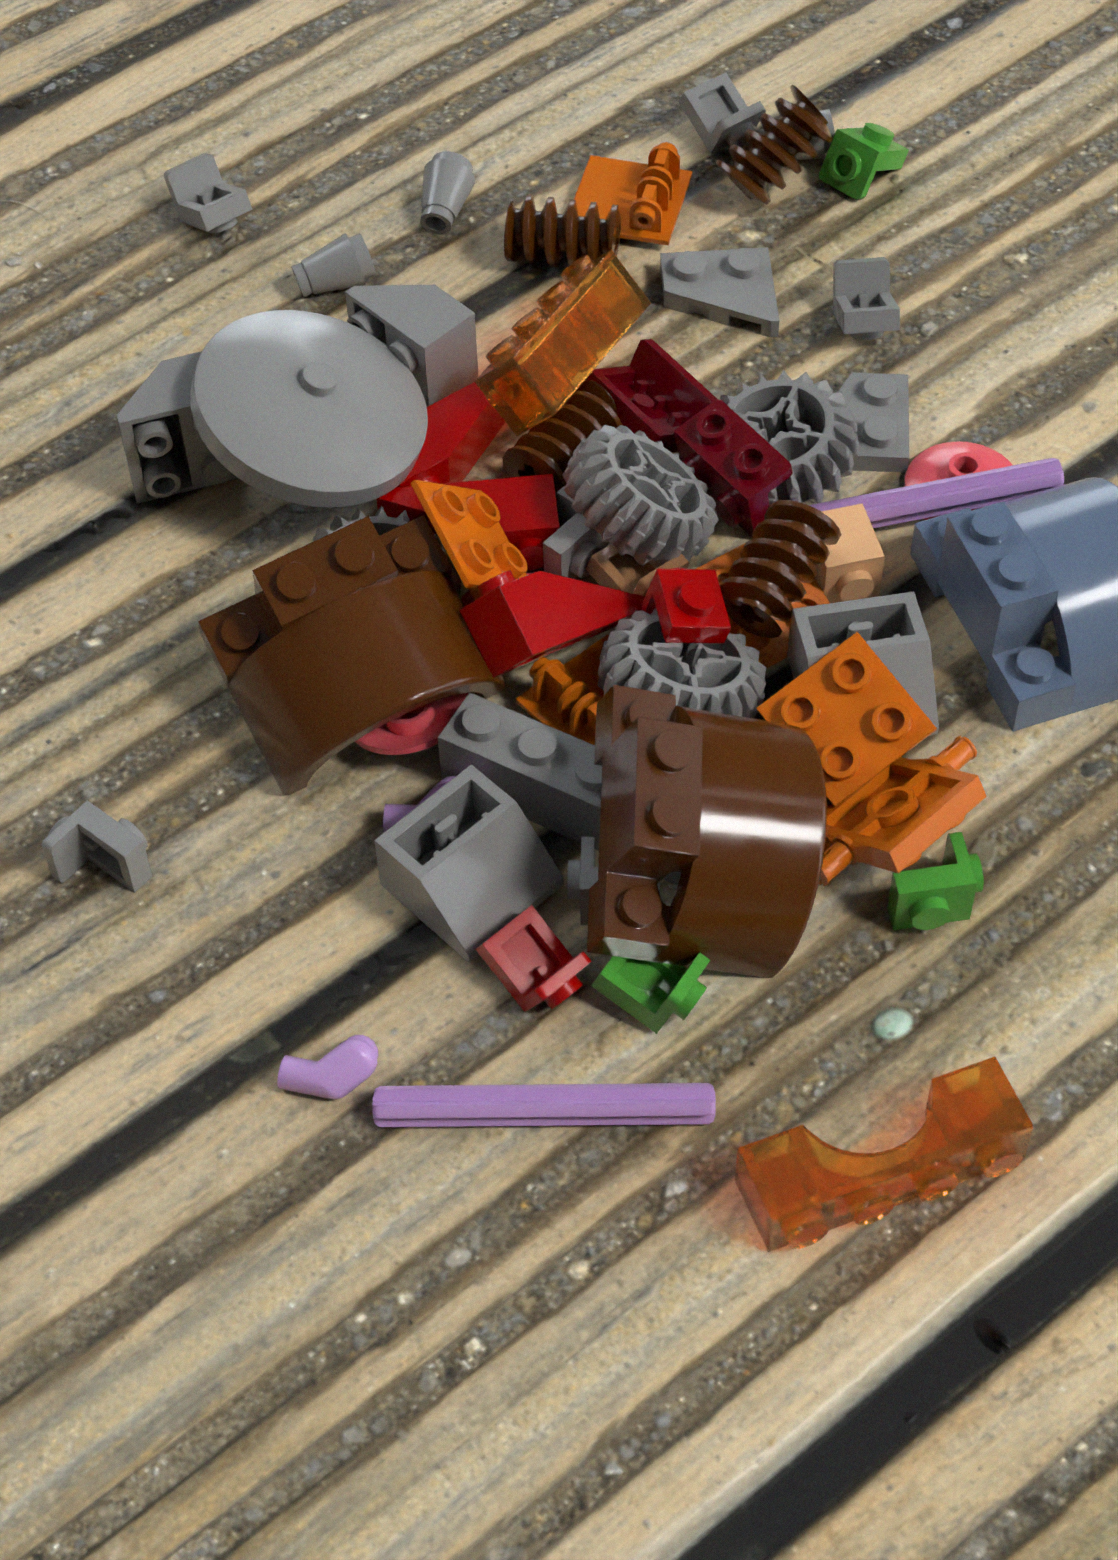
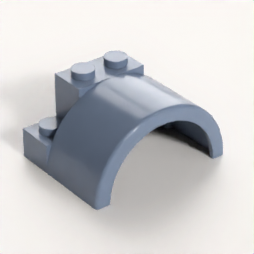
[910,477,1118,732]

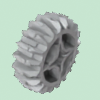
[720,370,859,505]
[563,425,719,568]
[597,608,766,719]

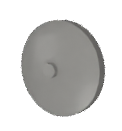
[190,310,428,508]

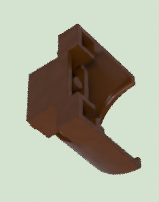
[198,515,505,795]
[587,685,827,978]

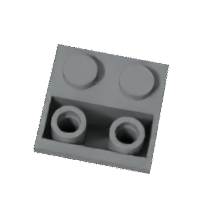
[345,285,479,407]
[117,351,239,504]
[787,591,939,736]
[374,764,564,962]

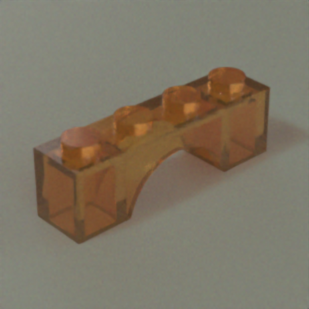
[735,1057,1034,1252]

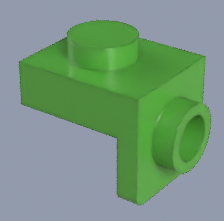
[819,123,909,199]
[887,832,984,930]
[591,952,710,1034]

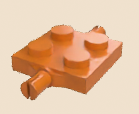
[819,736,987,886]

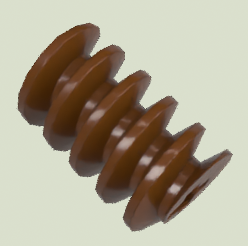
[715,85,833,205]
[504,194,621,273]
[502,379,623,494]
[720,500,842,639]

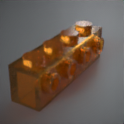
[474,249,651,436]

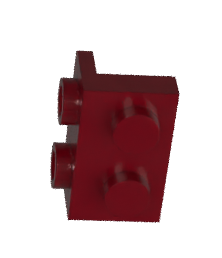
[585,339,717,452]
[674,399,793,538]

